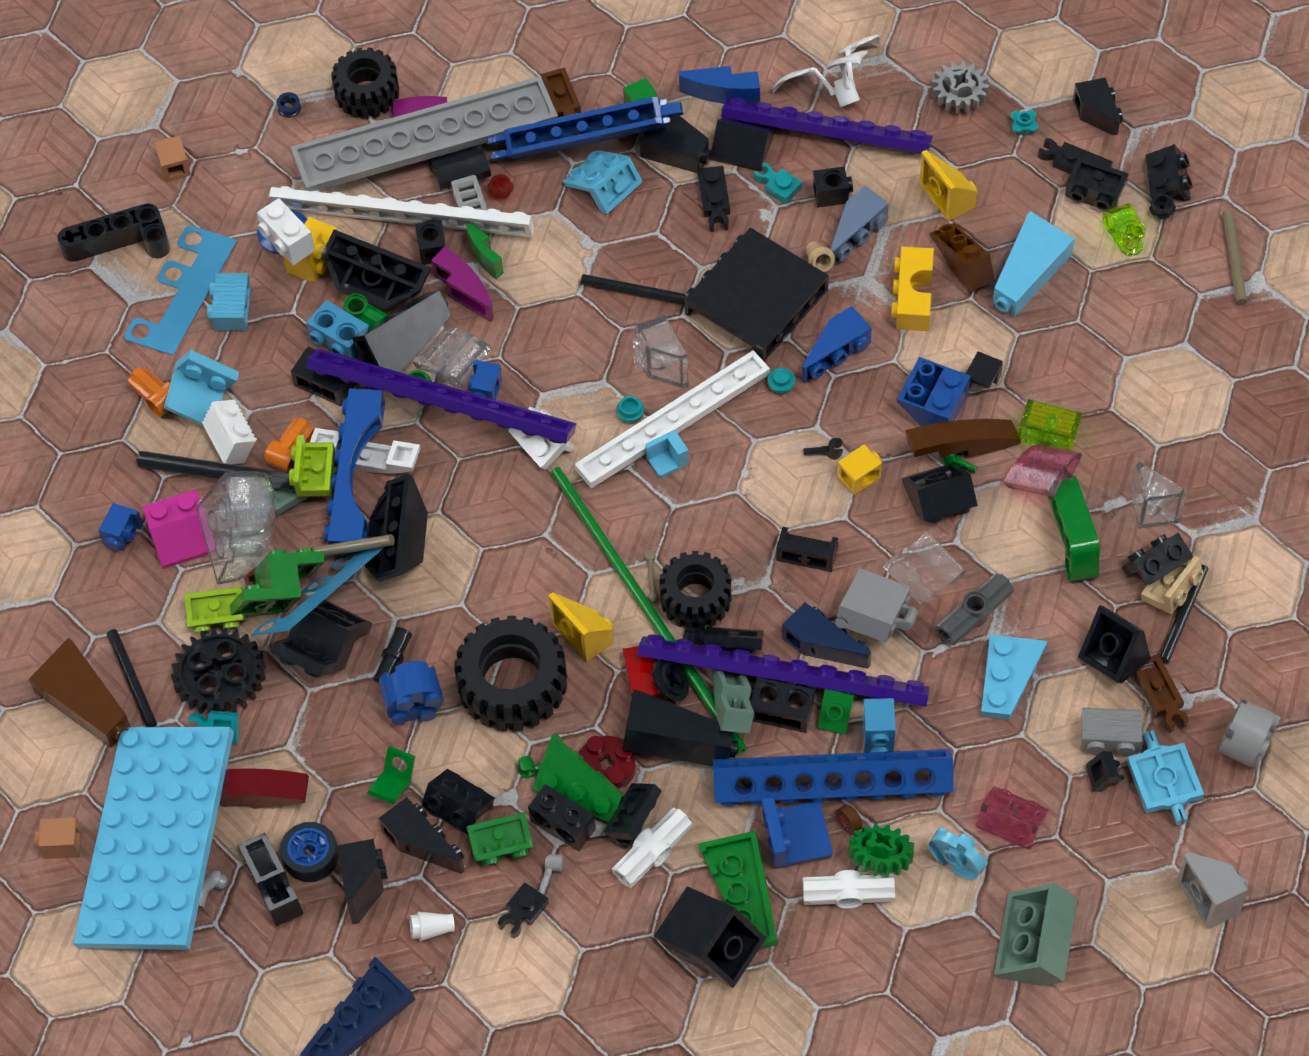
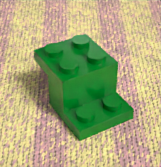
[230,548,325,615]

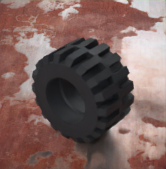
[331,47,399,118]
[659,551,732,629]

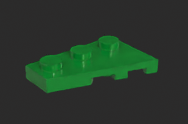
[532,733,625,822]

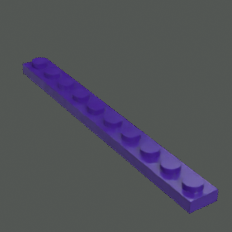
[306,349,577,444]
[638,634,929,707]

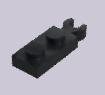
[1038,138,1113,174]
[697,166,730,232]
[684,627,764,653]

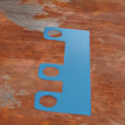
[124,226,237,355]
[251,547,384,636]

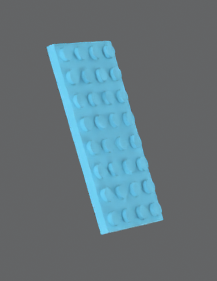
[73,727,234,950]

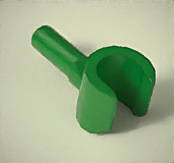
[939,453,978,473]
[517,756,541,778]

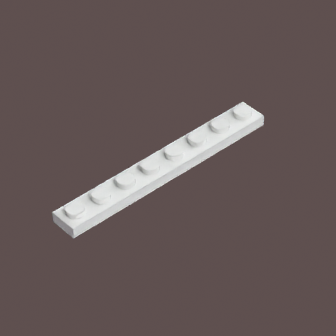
[574,350,770,489]

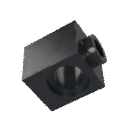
[813,166,853,208]
[415,220,446,265]

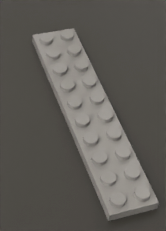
[290,76,558,191]

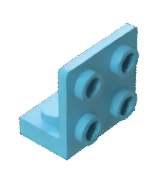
[563,150,643,214]
[164,350,239,426]

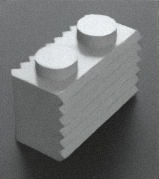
[1080,707,1142,756]

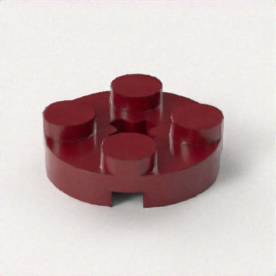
[579,736,636,788]

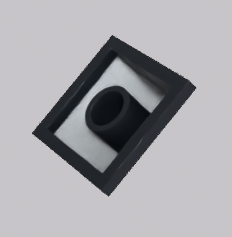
[710,118,776,172]
[1078,605,1151,684]

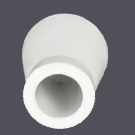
[409,911,455,942]

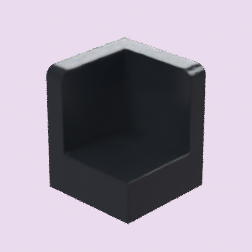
[965,351,1003,390]

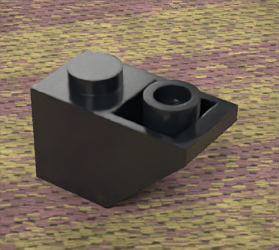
[1073,77,1123,135]

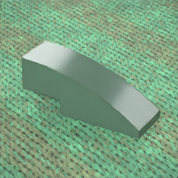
[712,669,754,734]

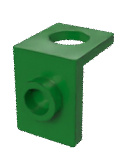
[817,689,857,734]
[368,746,416,804]

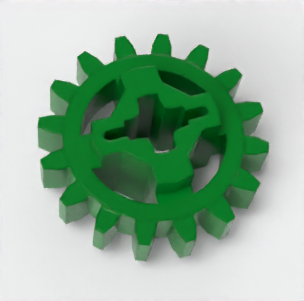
[849,824,914,878]

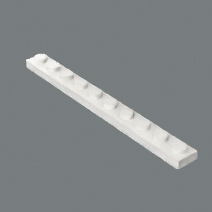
[269,186,534,237]

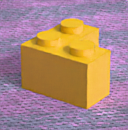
[283,217,338,283]

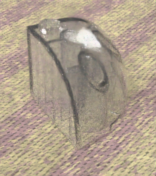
[196,471,275,585]

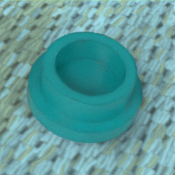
[767,368,795,395]
[616,396,644,423]

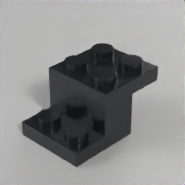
[271,600,373,678]

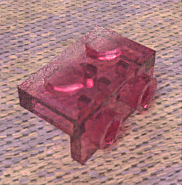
[976,786,1049,849]

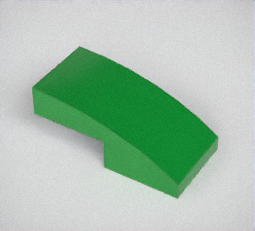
[466,222,504,280]

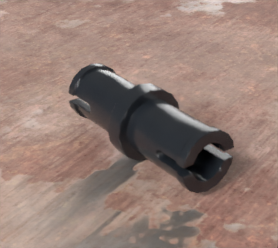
[373,627,412,683]

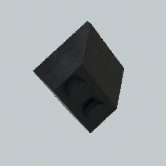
[902,463,978,523]
[337,839,388,924]

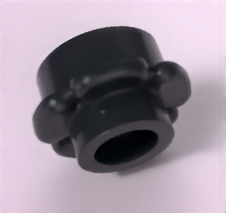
[1149,194,1176,219]

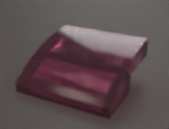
[1003,444,1082,497]

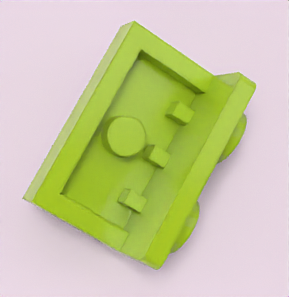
[289,435,335,497]
[184,586,246,633]

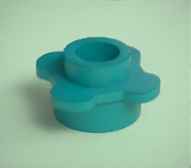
[1011,110,1038,136]

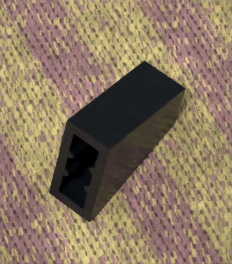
[640,116,712,173]

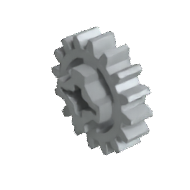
[932,61,989,113]

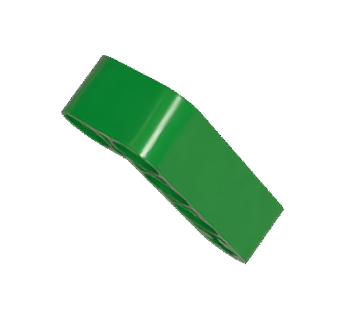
[1047,476,1100,582]

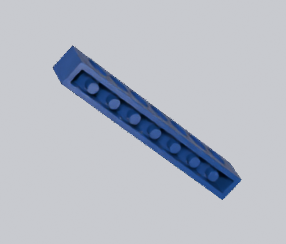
[713,749,954,806]

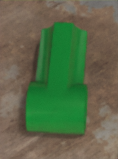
[343,294,387,326]

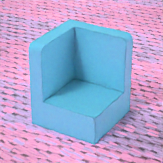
[645,429,689,478]

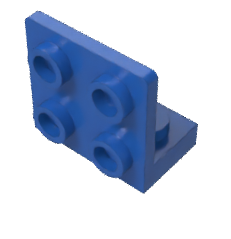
[762,797,833,868]

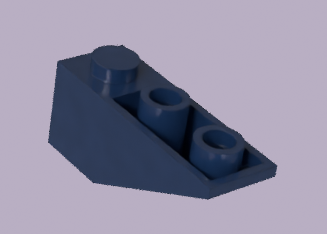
[782,602,871,669]

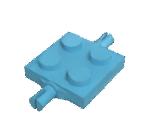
[1127,731,1204,825]

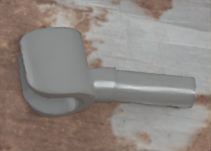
[538,854,563,895]

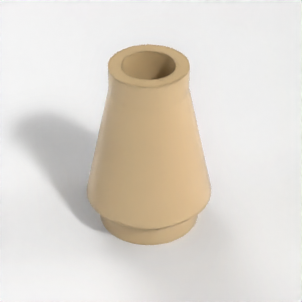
[806,242,835,272]

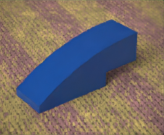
[679,66,760,104]

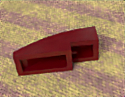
[219,768,309,809]

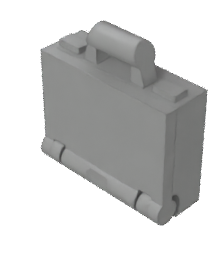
[835,568,918,643]

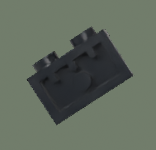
[1065,157,1129,213]
[604,783,662,848]

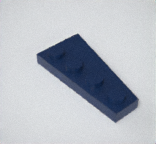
[300,957,415,1056]

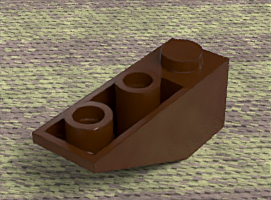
[930,223,995,291]

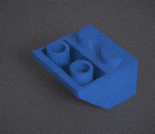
[897,357,970,426]

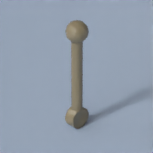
[644,550,659,603]

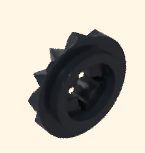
[650,660,689,704]

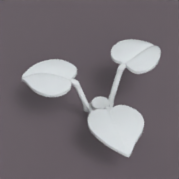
[772,35,880,108]

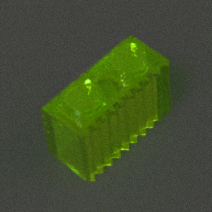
[1019,399,1083,453]

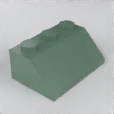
[994,883,1078,986]

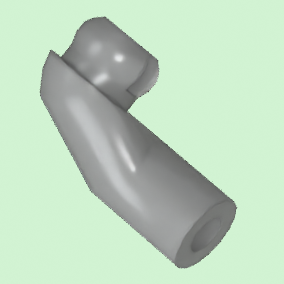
[198,870,228,910]

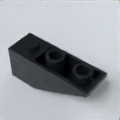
[378,797,465,874]

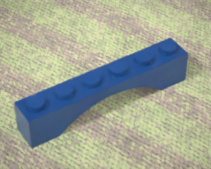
[324,388,385,544]

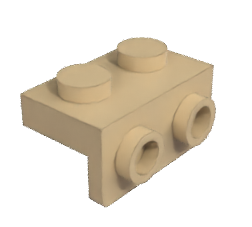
[1141,556,1203,614]

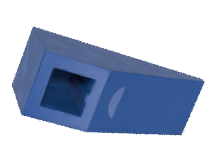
[802,306,872,383]

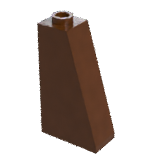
[29,638,131,748]

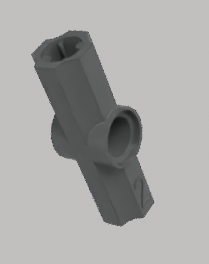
[936,573,1014,646]

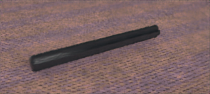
[136,451,292,490]

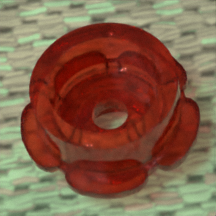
[488,174,514,199]

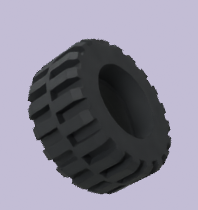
[454,616,567,731]

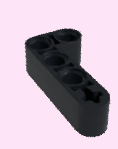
[57,203,170,262]

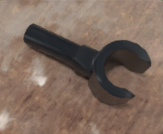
[803,438,843,460]

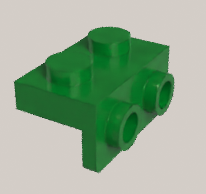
[466,812,534,866]

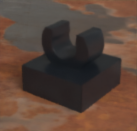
[1086,751,1125,792]

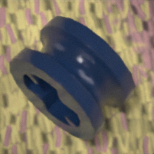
[276,92,301,118]

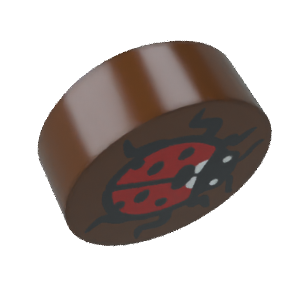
[835,804,863,835]

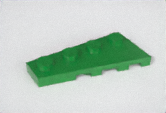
[698,830,779,949]

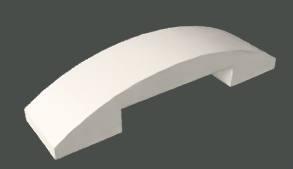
[310,428,421,474]

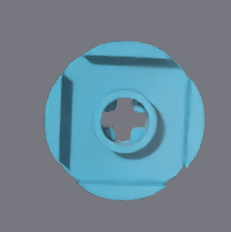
[928,828,988,880]

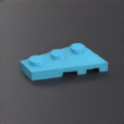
[981,634,1048,720]

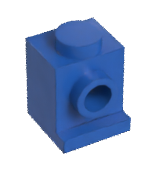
[468,360,502,400]
[99,503,143,551]

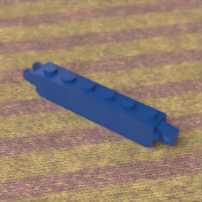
[487,97,684,161]

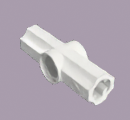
[612,807,692,888]
[802,870,895,909]

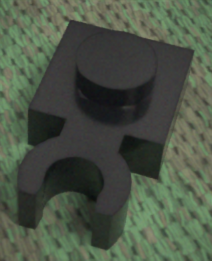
[498,882,549,939]

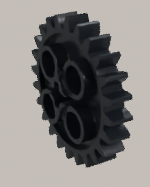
[171,627,266,714]

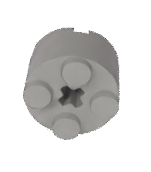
[1217,699,1280,769]

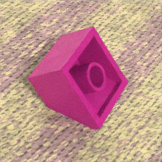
[142,489,217,569]

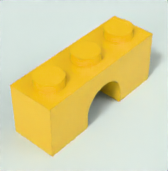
[891,247,934,331]

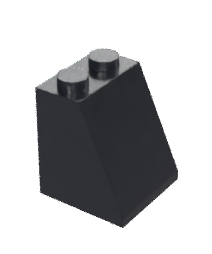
[653,886,767,988]

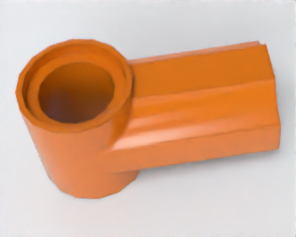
[127,366,170,418]
[264,417,315,473]

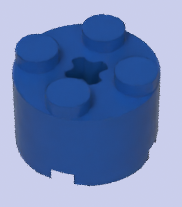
[379,661,444,725]

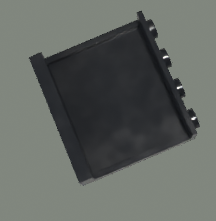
[684,227,829,362]

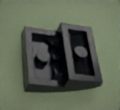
[429,144,491,189]

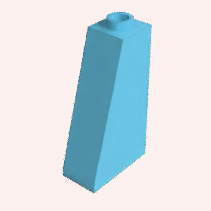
[993,212,1075,317]

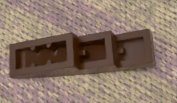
[905,418,1021,457]

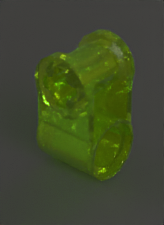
[1103,203,1145,256]

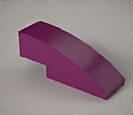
[431,246,494,322]

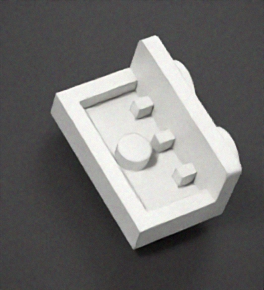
[508,407,575,470]

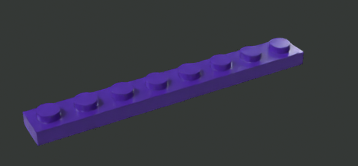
[721,98,933,153]

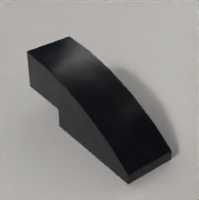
[238,833,304,926]

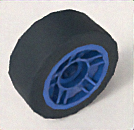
[280,822,339,882]

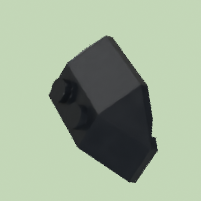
[322,229,431,311]
[365,474,428,582]

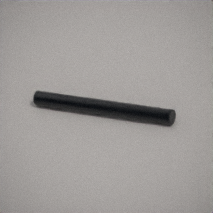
[581,274,685,305]
[1159,564,1209,664]
[107,629,157,727]

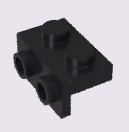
[1145,144,1193,201]
[1122,532,1193,586]
[422,768,495,835]

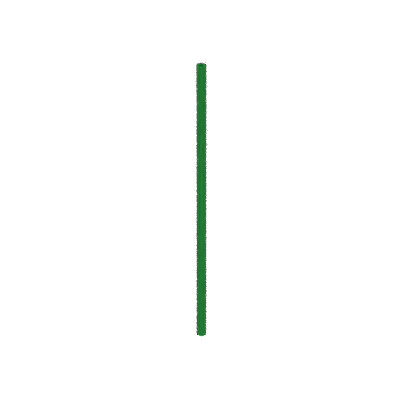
[551,467,747,755]

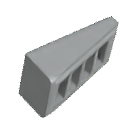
[451,175,487,233]

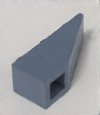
[831,186,889,267]

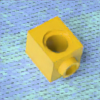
[837,444,882,495]

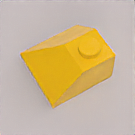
[919,150,978,221]
[548,592,614,662]

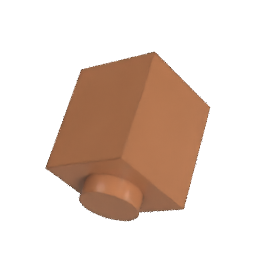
[154,136,191,182]
[34,817,81,859]

